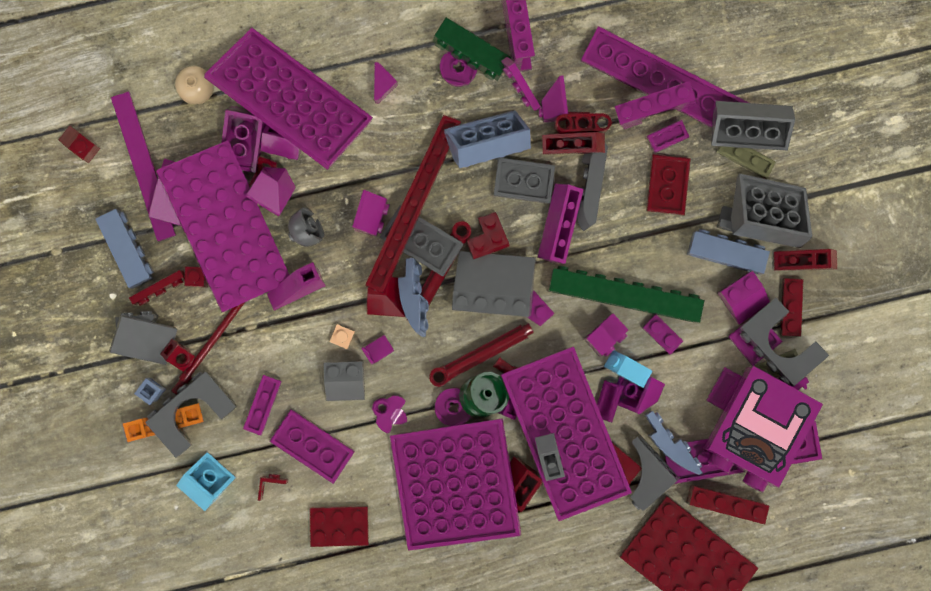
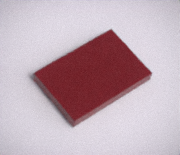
[646,154,691,216]

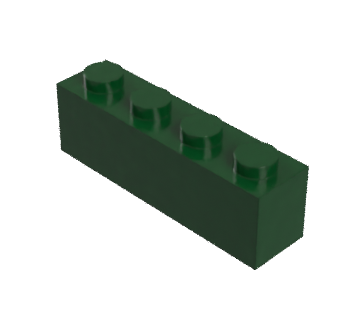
[433,17,511,81]

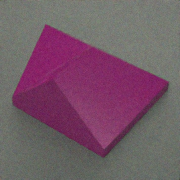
[246,167,296,217]

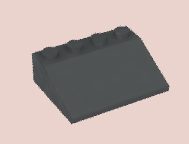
[731,174,812,248]
[452,251,536,317]

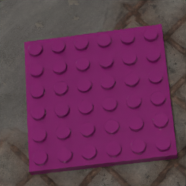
[390,418,522,551]

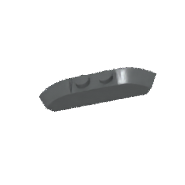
[577,143,608,232]

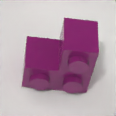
[583,313,628,356]

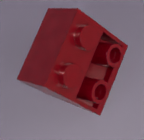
[510,456,543,512]

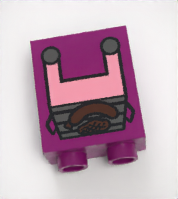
[703,366,823,493]

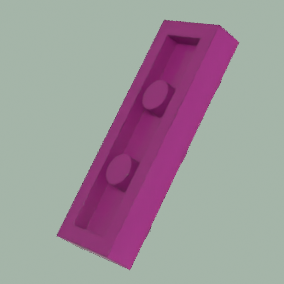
[501,57,541,111]
[243,375,282,436]

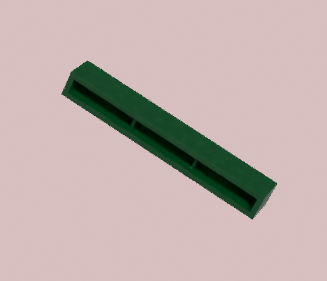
[548,266,705,323]

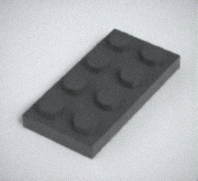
[380,205,463,276]

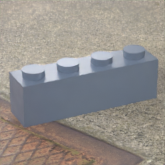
[95,209,154,289]
[687,229,770,275]

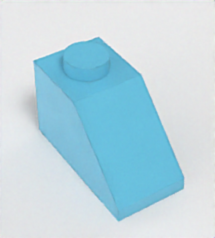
[604,350,652,388]

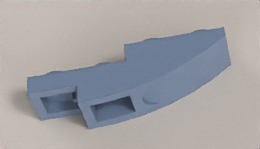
[398,258,429,337]
[645,411,702,475]

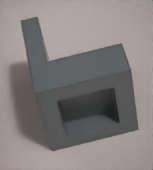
[717,206,732,232]

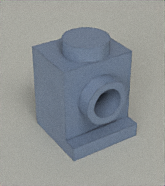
[134,378,166,405]

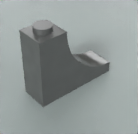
[630,435,680,511]

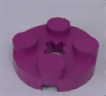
[440,52,478,87]
[435,388,471,426]

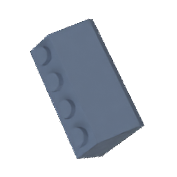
[444,110,531,168]

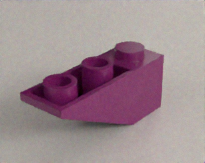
[267,262,326,311]

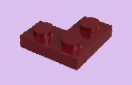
[467,212,510,259]

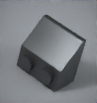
[324,361,365,401]

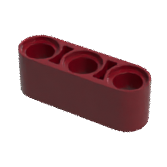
[554,113,612,134]

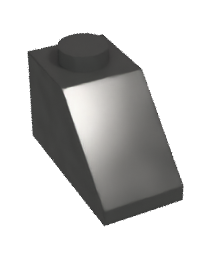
[535,433,565,481]

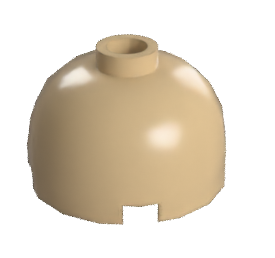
[175,66,214,104]

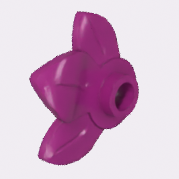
[372,396,407,433]

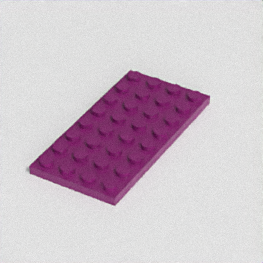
[204,28,373,170]
[156,140,290,313]
[501,346,632,521]

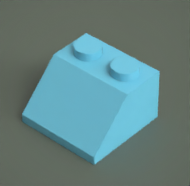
[176,452,236,511]

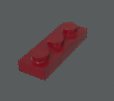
[129,270,185,306]
[781,278,804,337]

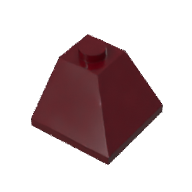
[367,277,405,317]

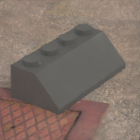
[711,101,795,151]

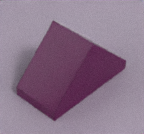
[374,62,398,104]

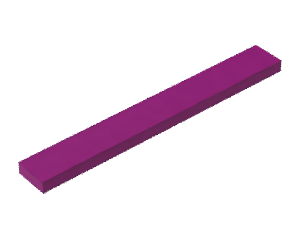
[111,91,177,242]

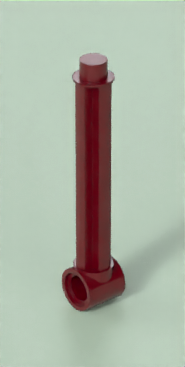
[407,221,471,321]
[429,323,534,387]

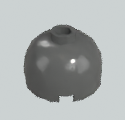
[288,207,325,247]

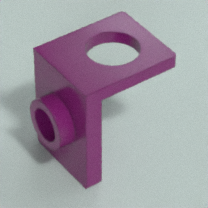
[361,335,394,365]

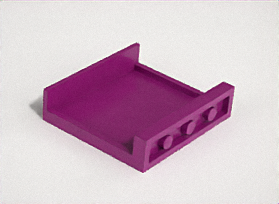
[501,0,535,72]

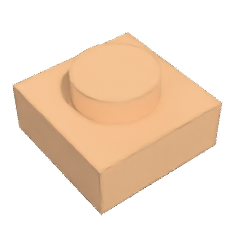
[330,324,355,349]

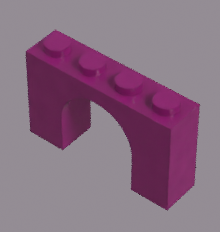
[615,81,697,130]

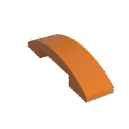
[123,403,204,442]

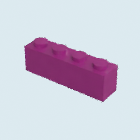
[537,184,584,264]

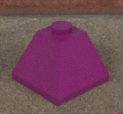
[538,75,568,123]
[617,377,665,414]

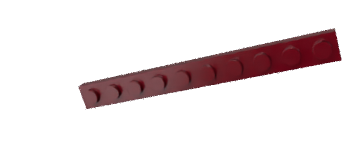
[365,115,461,294]

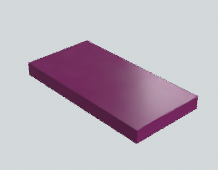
[269,409,355,484]

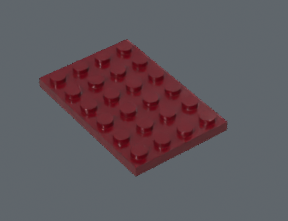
[619,496,759,591]

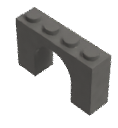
[739,298,829,387]
[145,371,237,458]

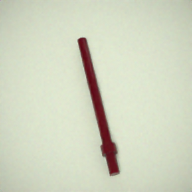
[171,302,245,395]

